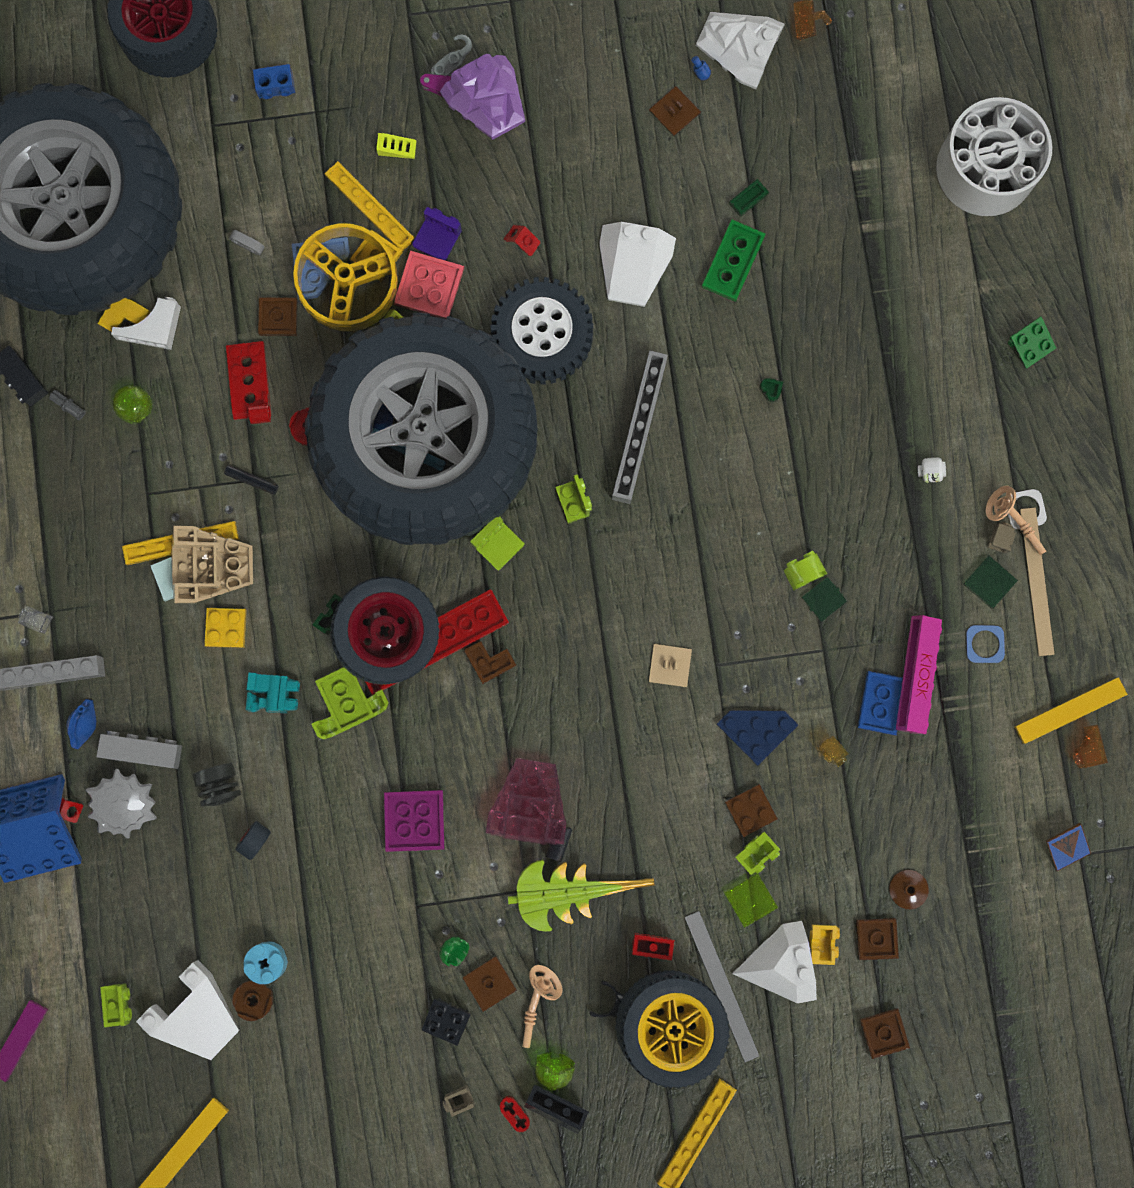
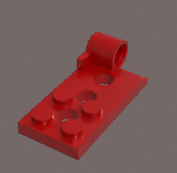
[226,341,272,424]

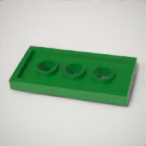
[702,220,766,302]

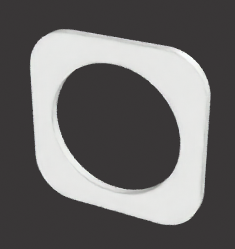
[1008,489,1047,529]

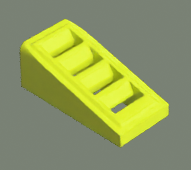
[377,133,417,159]

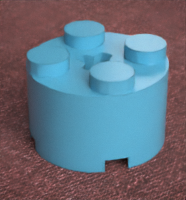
[244,941,288,984]

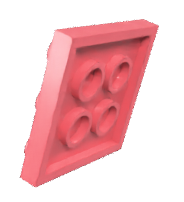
[394,251,464,319]

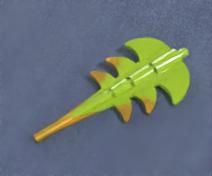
[508,860,655,932]

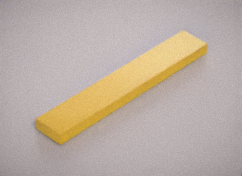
[324,161,415,252]
[122,521,239,565]
[1015,677,1128,744]
[657,1078,737,1188]
[139,1098,229,1188]

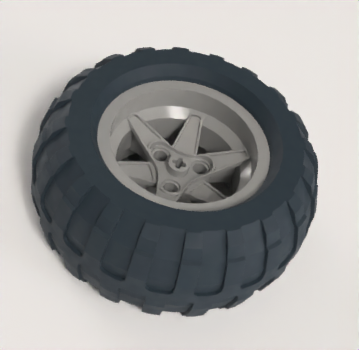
[0,83,182,315]
[305,313,538,545]

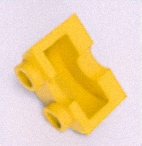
[809,925,840,965]

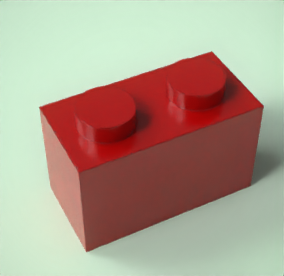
[631,933,675,961]

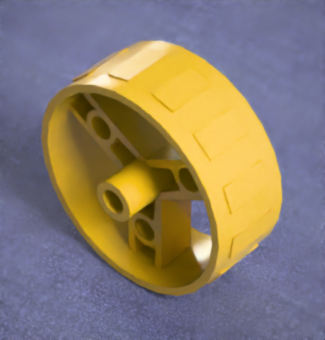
[293,223,398,331]

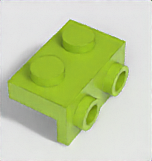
[100,983,132,1027]

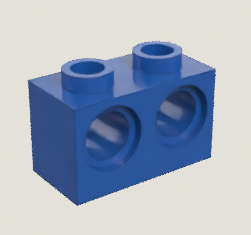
[253,64,296,99]

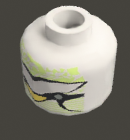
[918,457,946,483]

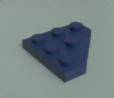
[716,711,798,766]

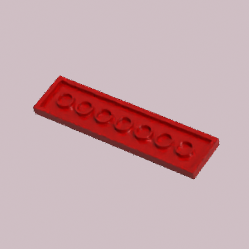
[365,589,509,695]

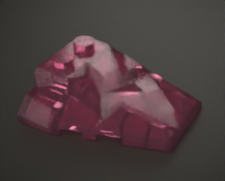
[485,758,567,845]

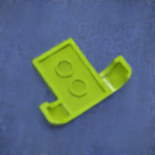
[312,667,389,739]

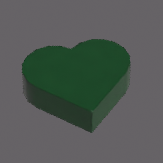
[760,378,783,402]

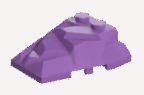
[440,54,525,140]

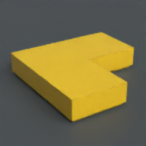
[97,298,151,332]

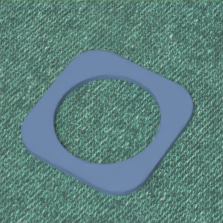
[966,625,1005,663]

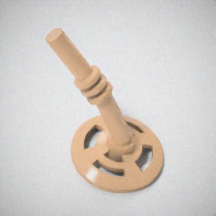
[986,486,1046,555]
[522,965,562,1048]

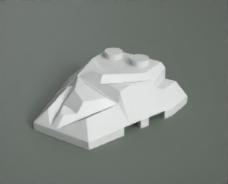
[696,12,785,89]

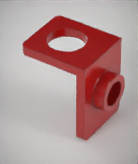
[504,225,540,256]
[59,798,83,823]

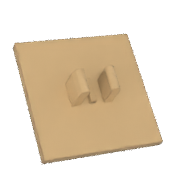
[649,644,692,687]

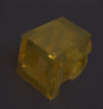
[816,736,849,767]

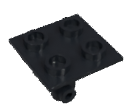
[422,998,471,1046]

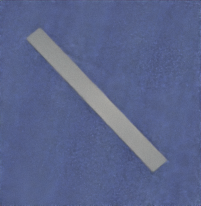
[685,911,759,1062]

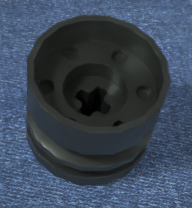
[192,763,242,807]

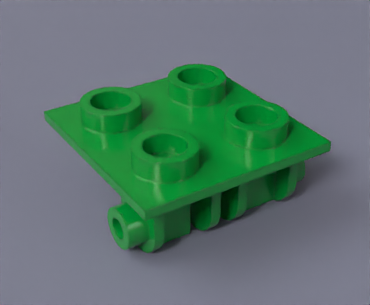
[1008,316,1056,369]

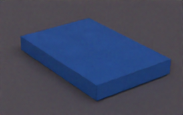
[857,671,903,736]

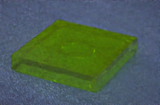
[724,874,778,928]

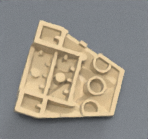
[172,526,253,603]

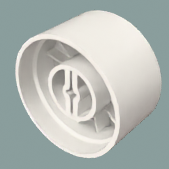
[936,97,1052,216]

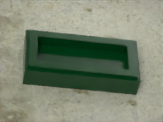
[729,179,769,217]

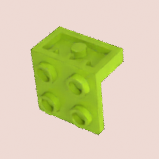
[555,474,592,524]
[470,516,524,571]

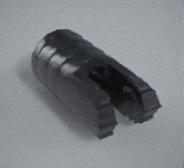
[545,824,572,862]

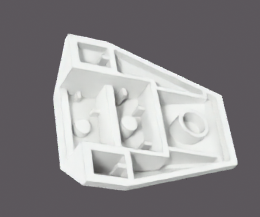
[599,222,676,307]

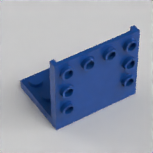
[0,774,82,883]

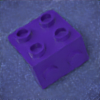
[413,207,462,261]

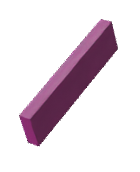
[0,1000,48,1082]

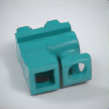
[246,672,300,713]

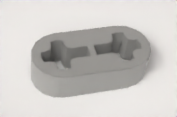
[229,230,265,256]

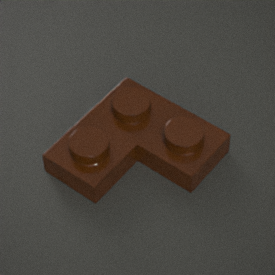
[464,641,516,684]

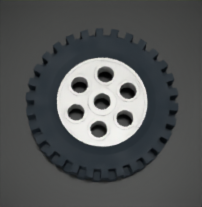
[491,277,593,384]

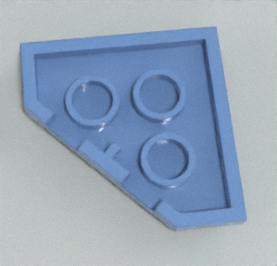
[292,237,350,299]

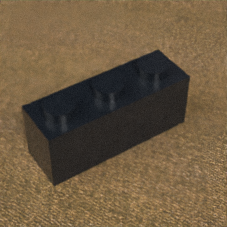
[0,345,49,406]
[524,1084,589,1134]

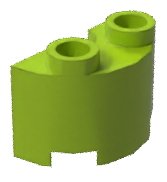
[783,551,827,590]
[735,832,780,875]

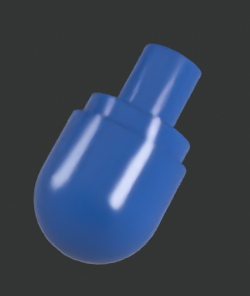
[691,56,711,80]

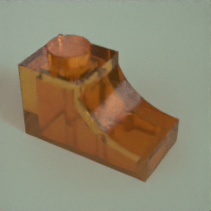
[1073,725,1108,768]

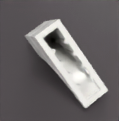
[111,297,181,350]

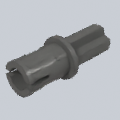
[49,390,86,420]

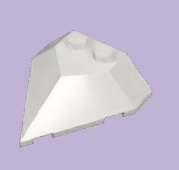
[732,921,817,1003]

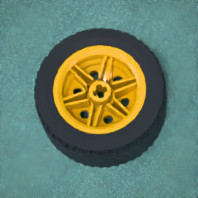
[615,970,730,1088]

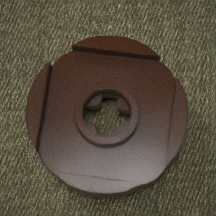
[232,980,273,1021]

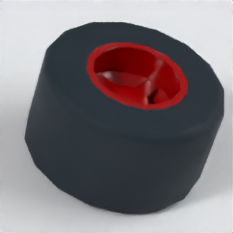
[235,821,271,860]

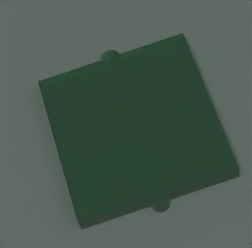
[801,577,848,622]

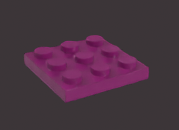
[384,790,445,852]

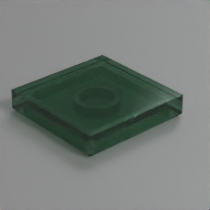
[963,555,1018,609]

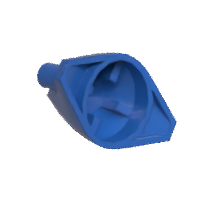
[66,699,96,749]

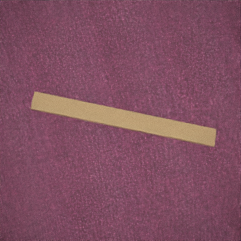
[1020,508,1054,656]

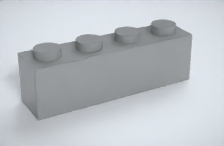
[97,731,182,769]

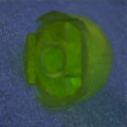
[112,385,152,424]
[535,1052,575,1091]

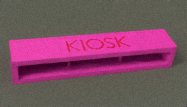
[896,615,942,734]

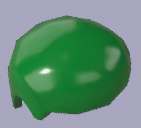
[439,937,470,966]

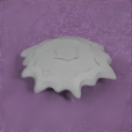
[86,769,157,839]

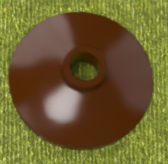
[889,870,929,910]

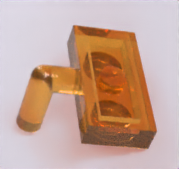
[794,0,832,40]

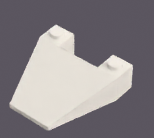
[136,960,240,1060]

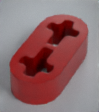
[500,1096,530,1132]

